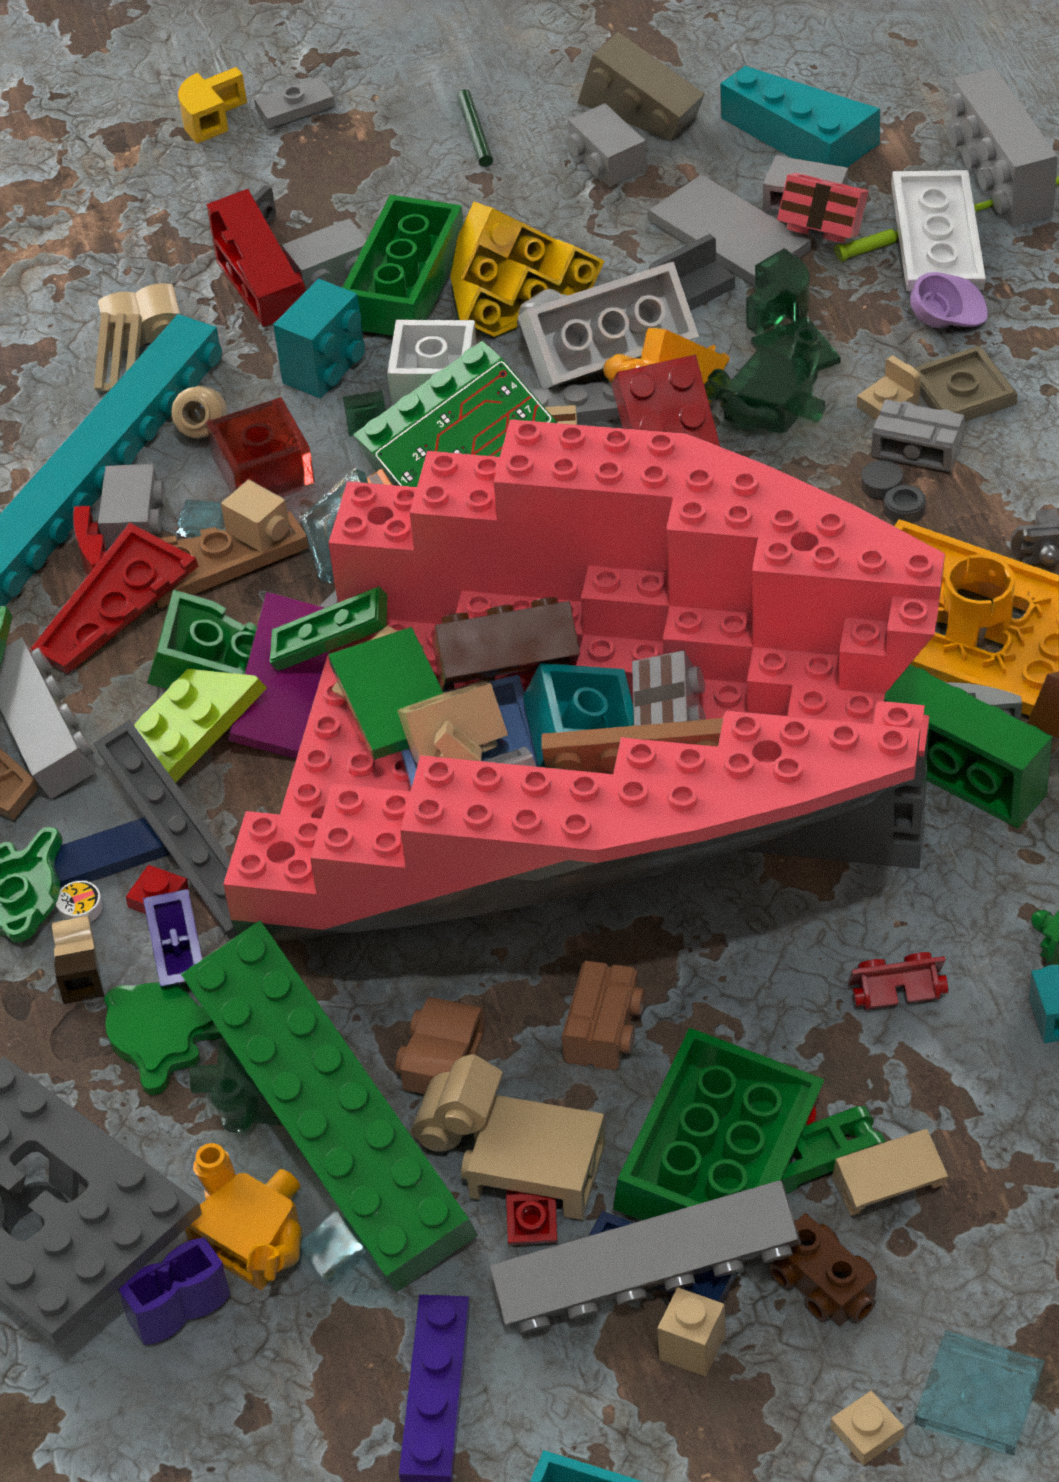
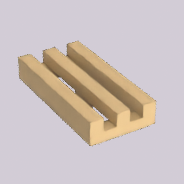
[94,312,142,392]

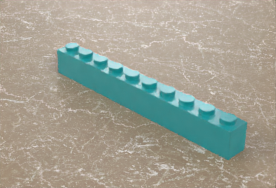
[0,314,222,607]

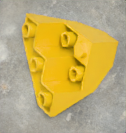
[450,201,605,337]

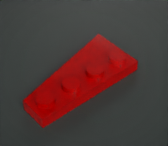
[31,523,199,674]

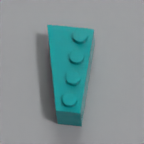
[720,66,880,168]

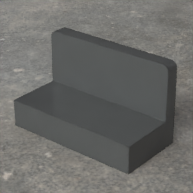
[649,234,735,311]

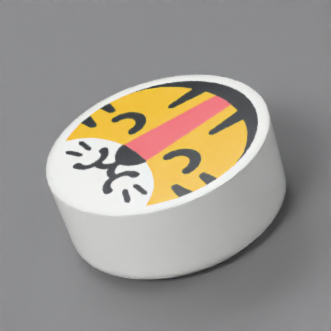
[56,881,103,923]

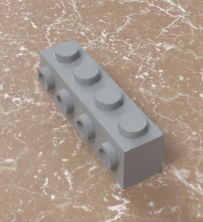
[0,637,96,799]

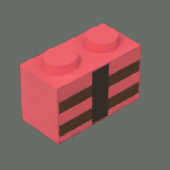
[777,173,869,243]

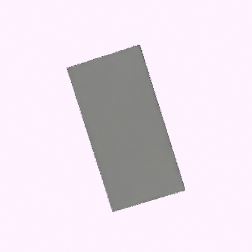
[649,174,811,288]

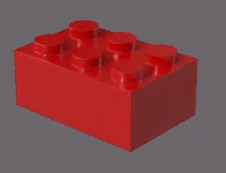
[612,354,720,447]

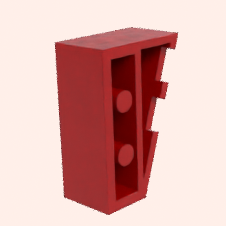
[206,189,306,327]

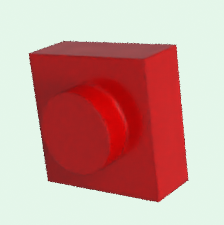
[126,865,189,914]

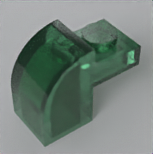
[746,248,810,335]

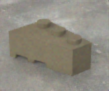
[577,32,705,141]

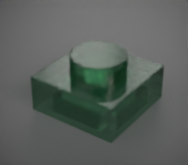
[343,390,386,437]

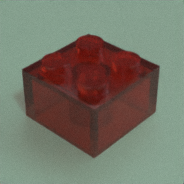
[206,397,315,495]

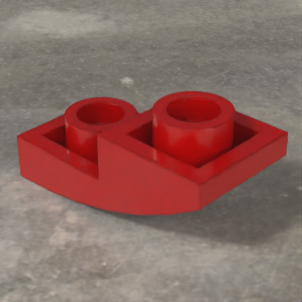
[73,506,107,576]
[506,1190,558,1245]

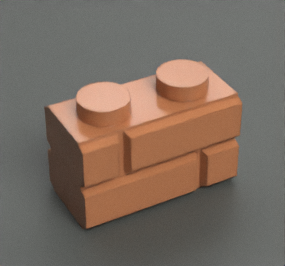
[562,960,645,1070]

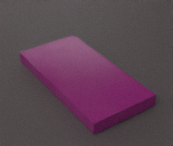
[228,592,329,759]

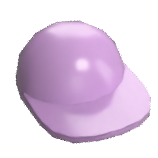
[910,272,988,328]

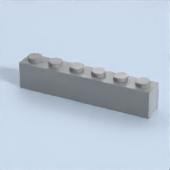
[490,1180,801,1334]

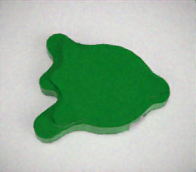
[0,827,63,943]
[104,982,224,1095]

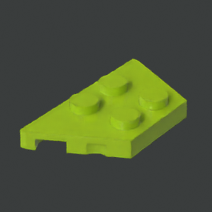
[134,669,267,783]

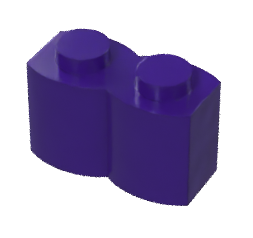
[118,1238,230,1345]

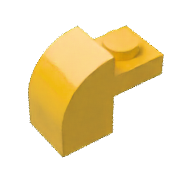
[178,67,247,144]

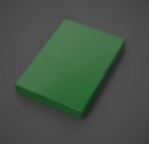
[328,627,444,760]

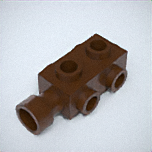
[769,1213,877,1327]

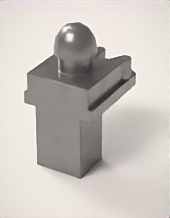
[1010,509,1059,566]

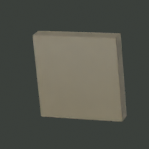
[915,345,1018,422]

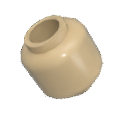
[171,386,228,438]

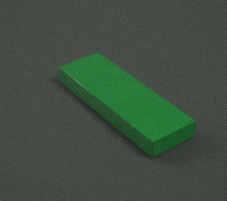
[270,586,388,671]

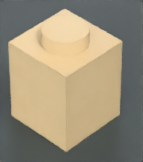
[221,479,290,553]
[657,1287,726,1377]

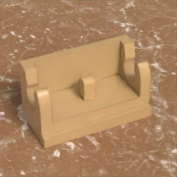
[832,1129,948,1216]

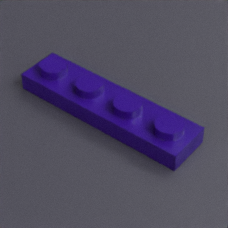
[399,1294,470,1482]

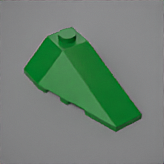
[147,590,257,690]

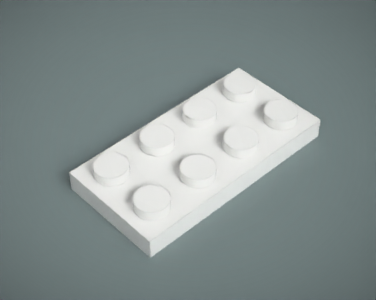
[891,170,986,291]

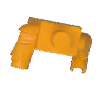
[603,328,730,404]
[185,1143,303,1291]

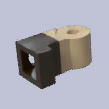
[52,916,104,1004]

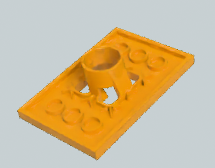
[894,519,1059,716]

